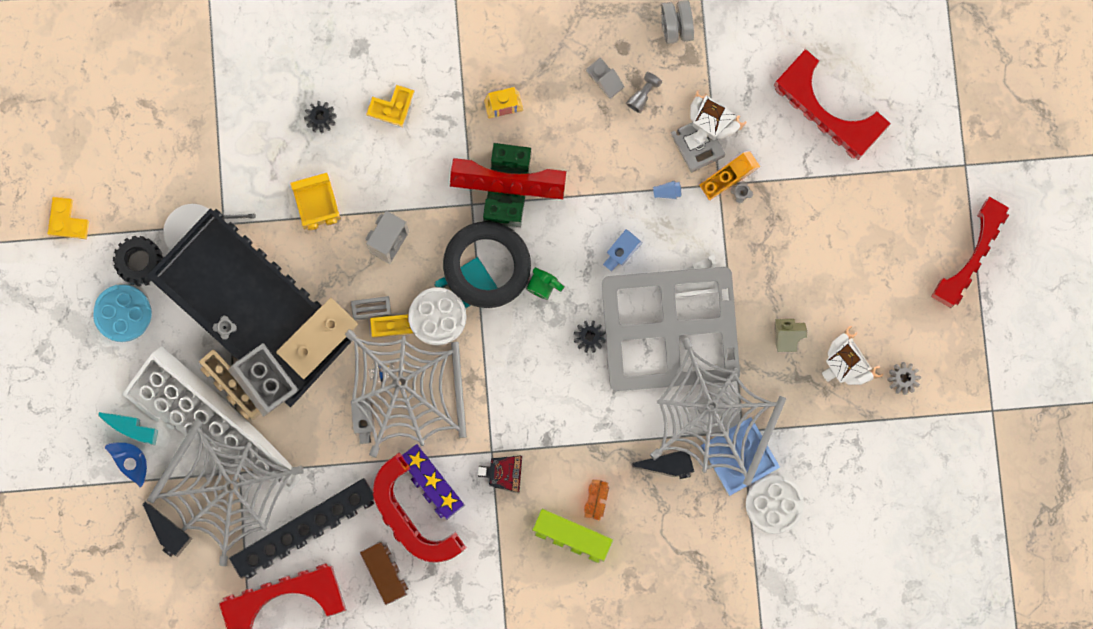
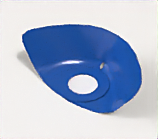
[105,443,147,488]

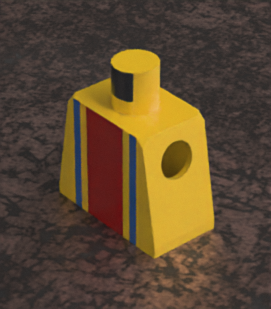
[484,87,523,119]

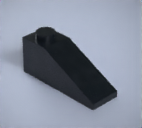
[631,449,695,480]
[142,502,193,557]

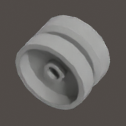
[661,0,694,44]

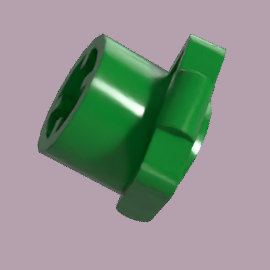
[526,267,565,300]

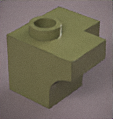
[775,319,807,352]

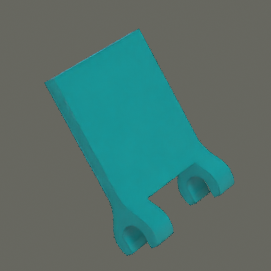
[434,257,498,309]

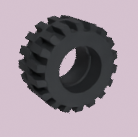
[113,236,164,287]

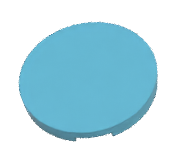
[93,285,152,342]

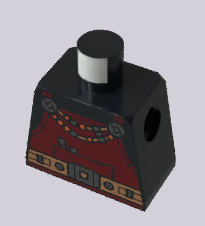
[478,455,522,494]

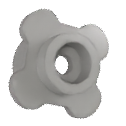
[731,181,753,203]
[213,316,236,339]

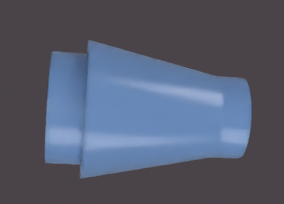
[653,180,682,199]

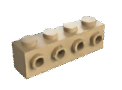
[199,349,261,421]

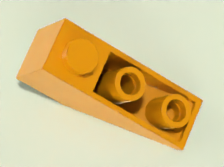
[699,151,760,200]

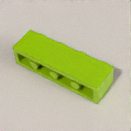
[532,509,613,563]

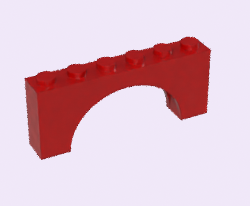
[774,49,891,160]
[219,563,347,629]

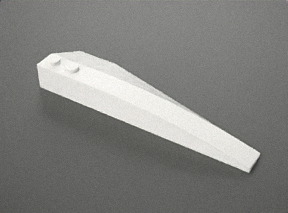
[123,346,302,492]

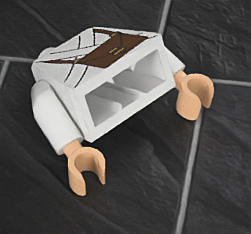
[690,90,747,144]
[822,326,883,385]

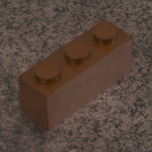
[360,542,409,605]

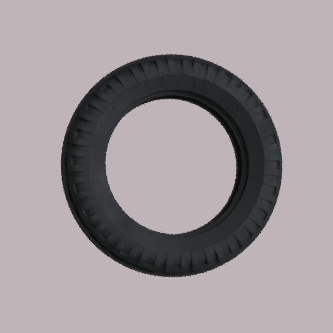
[443,221,531,308]

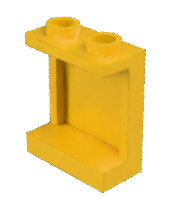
[290,172,341,231]

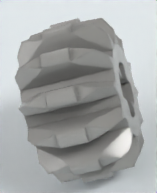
[887,362,921,395]

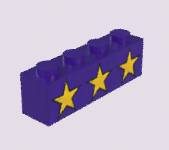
[402,444,465,520]

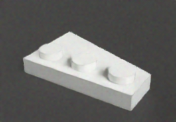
[674,255,719,298]

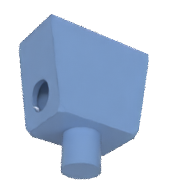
[603,229,643,272]

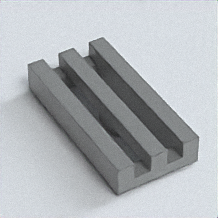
[351,296,392,321]

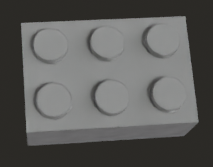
[366,210,409,264]
[229,344,298,417]

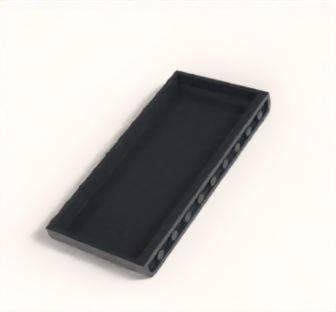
[146,208,352,408]

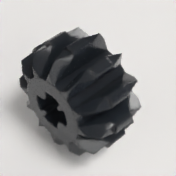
[304,101,337,134]
[574,321,606,353]

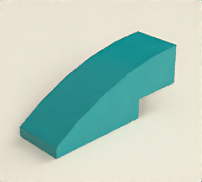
[98,412,158,446]

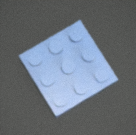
[701,417,780,496]

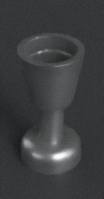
[626,72,662,113]

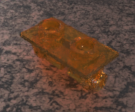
[584,480,610,521]

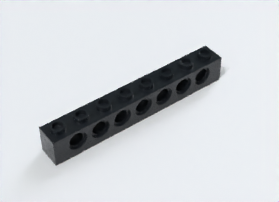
[229,478,375,580]

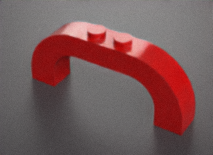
[373,452,467,562]

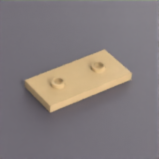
[276,297,358,379]

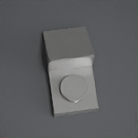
[586,57,625,99]

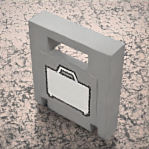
[671,122,725,173]

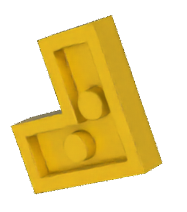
[366,85,414,127]
[47,197,89,240]

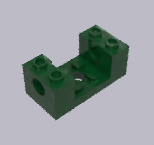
[483,143,532,228]

